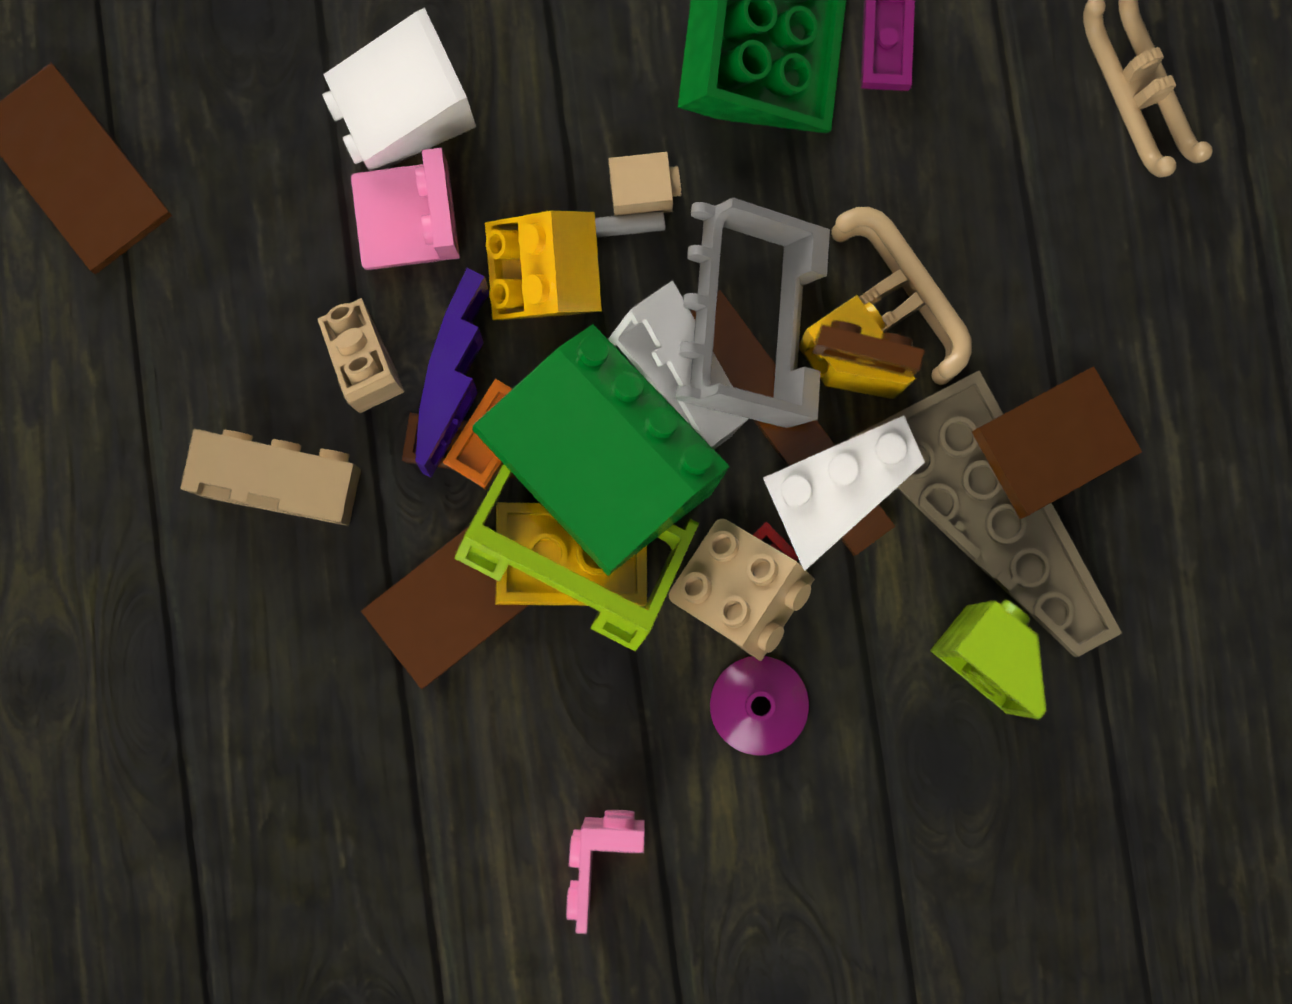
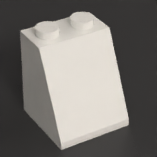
[322,8,476,171]

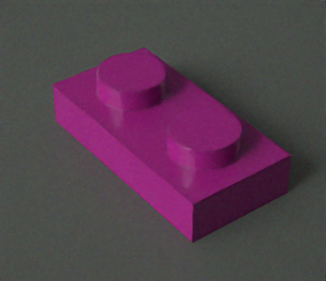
[861,0,915,91]

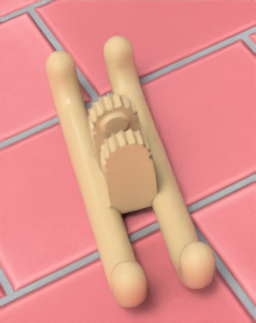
[1083,0,1213,178]
[831,207,972,385]

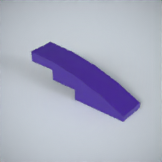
[415,268,489,478]

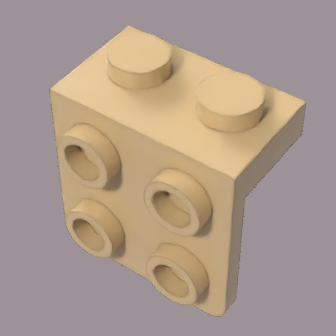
[669,519,815,661]

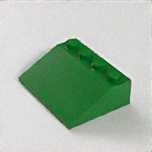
[678,0,846,133]
[472,324,730,576]

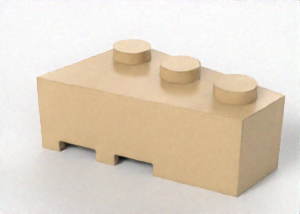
[181,429,361,526]

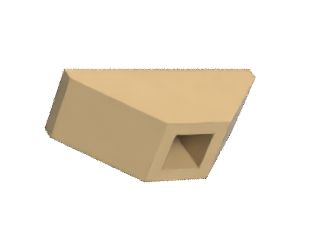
[318,298,404,413]

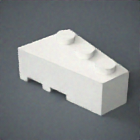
[608,280,749,449]
[763,416,925,571]

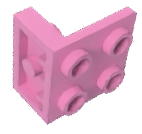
[351,147,460,270]

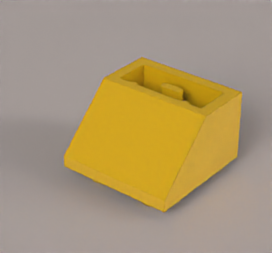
[485,211,602,320]
[799,295,916,399]

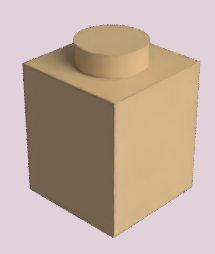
[608,152,681,216]

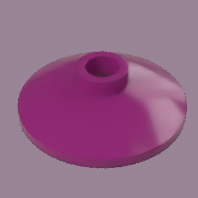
[710,656,809,755]

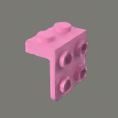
[567,810,644,934]

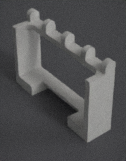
[676,198,830,428]

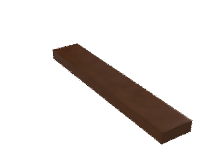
[690,290,896,556]

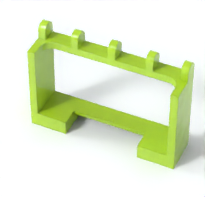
[454,464,699,651]

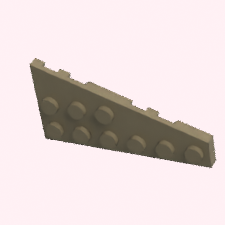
[848,370,1122,657]

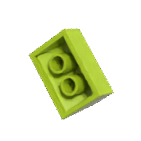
[930,600,1046,719]

